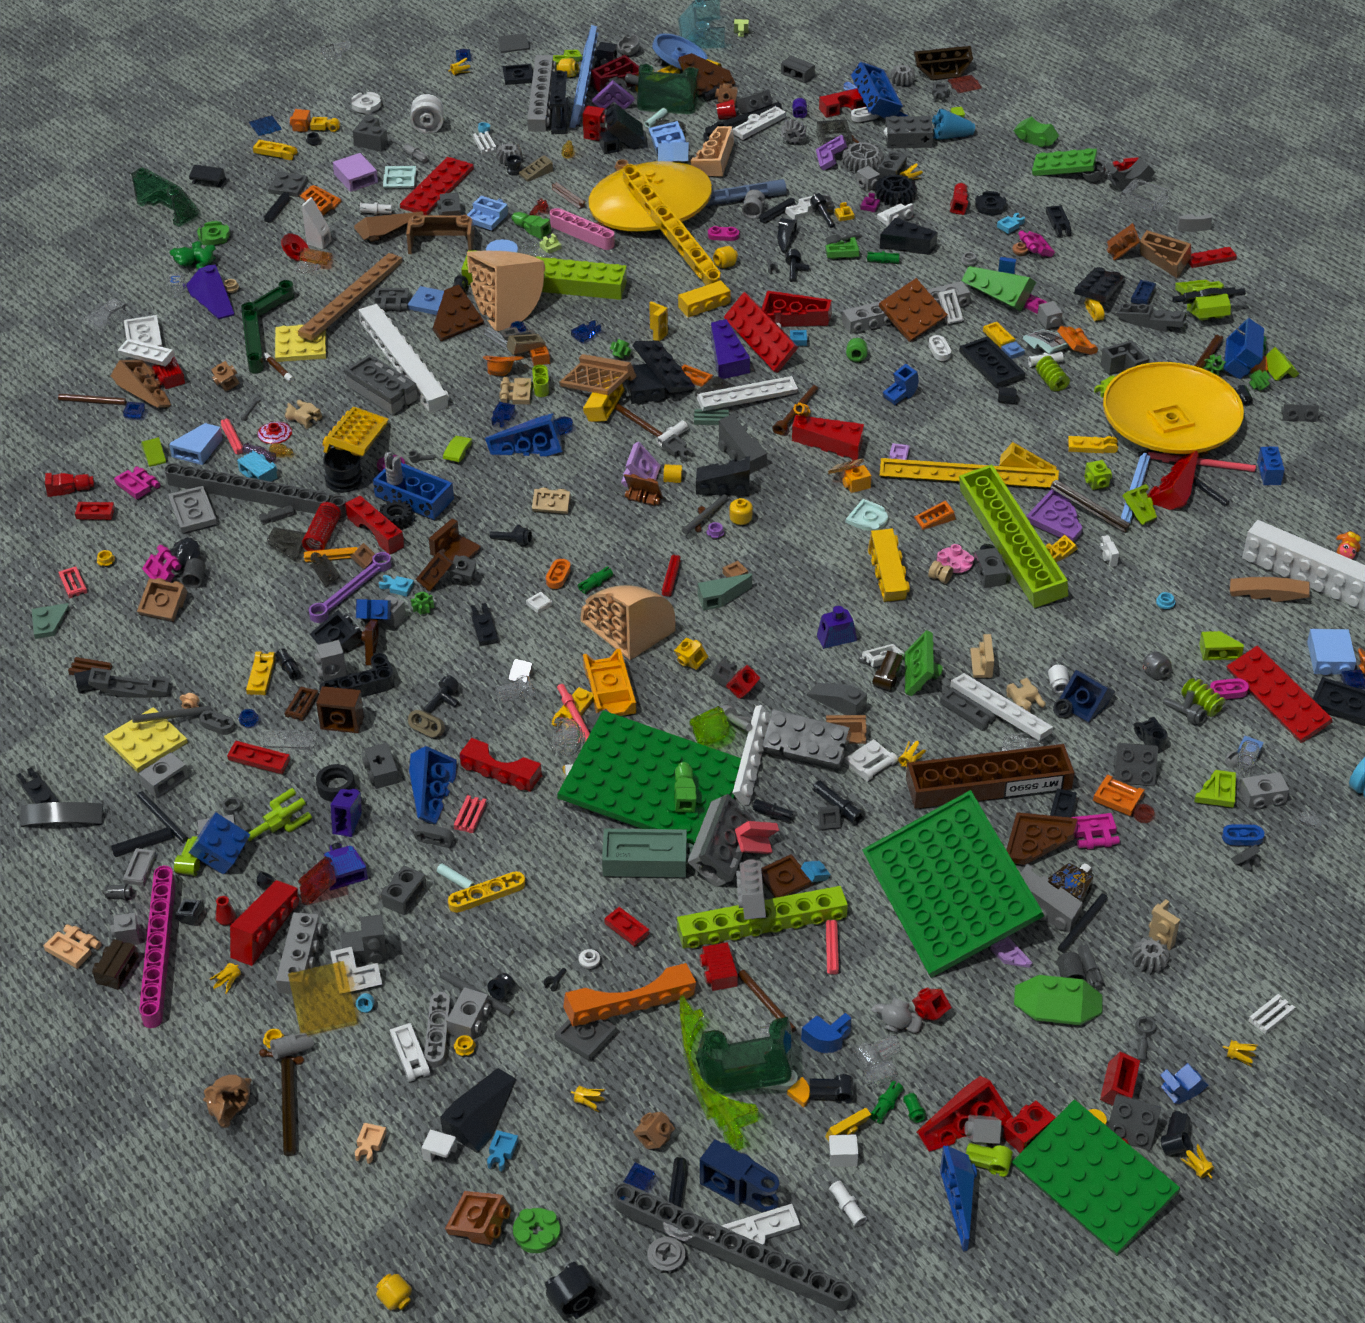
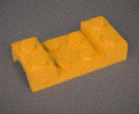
[583,649,636,716]

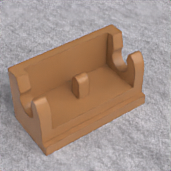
[826,715,866,744]

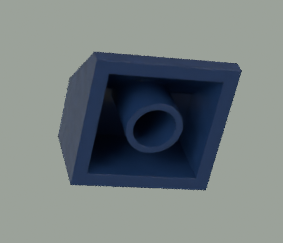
[1059,670,1115,722]

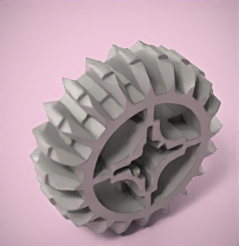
[842,141,884,173]

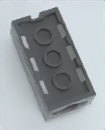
[345,354,418,415]
[687,794,755,887]

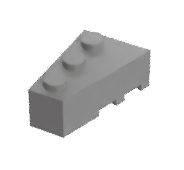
[1021,864,1083,932]

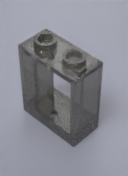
[816,119,853,152]

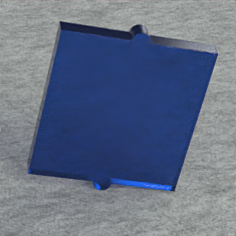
[249,115,282,136]

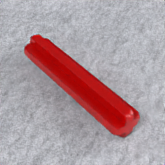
[661,554,681,597]

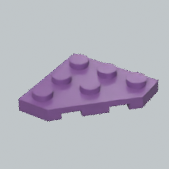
[1026,489,1082,542]

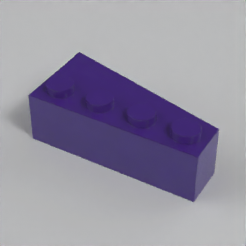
[711,319,750,380]

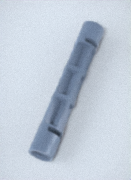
[705,179,786,207]

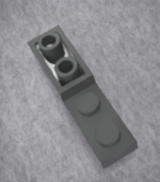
[1116,303,1187,332]

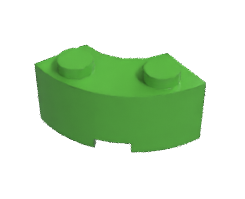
[1013,116,1059,147]

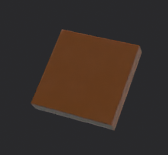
[761,854,814,898]

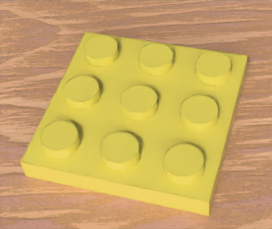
[275,325,326,362]
[104,707,188,772]

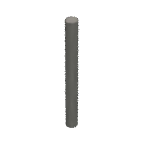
[682,494,728,534]
[132,706,211,723]
[440,970,514,1017]

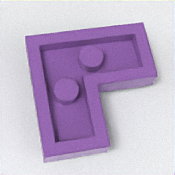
[592,80,634,109]
[816,135,847,171]

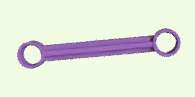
[309,552,392,623]

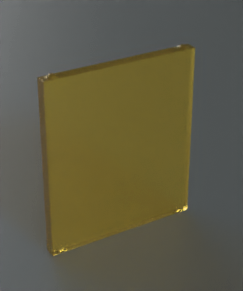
[288,961,358,1035]

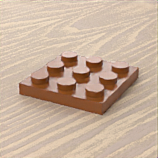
[878,278,948,342]

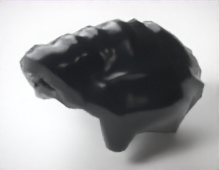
[170,537,200,568]

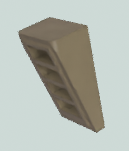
[519,155,553,182]
[507,334,546,355]

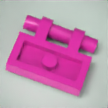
[1018,230,1055,257]
[114,466,161,500]
[142,545,181,582]
[1072,813,1120,850]

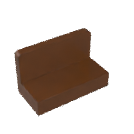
[415,549,453,592]

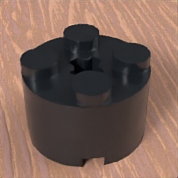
[545,1262,602,1321]

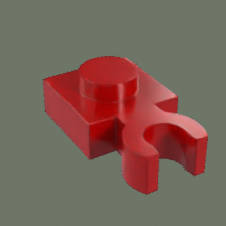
[1112,157,1139,171]

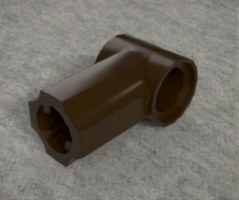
[872,650,904,691]

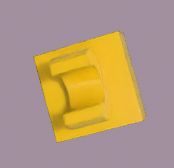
[834,202,855,222]

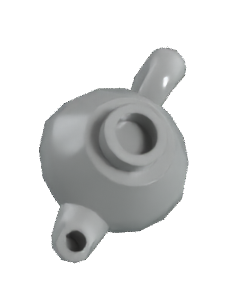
[871,998,922,1033]

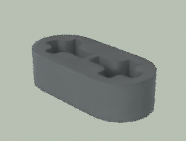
[200,710,235,735]
[414,824,454,848]

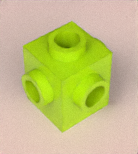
[1084,460,1112,490]

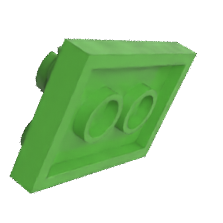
[905,630,943,696]

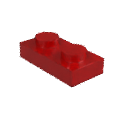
[75,502,115,520]
[604,907,649,947]

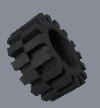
[379,500,413,530]

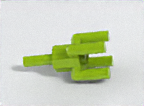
[247,788,312,841]

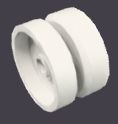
[410,94,444,133]

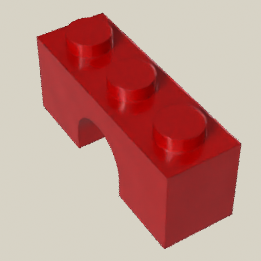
[819,88,867,118]

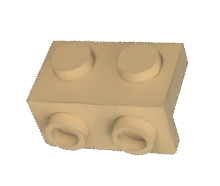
[1149,899,1180,950]

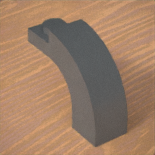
[1104,158,1156,190]

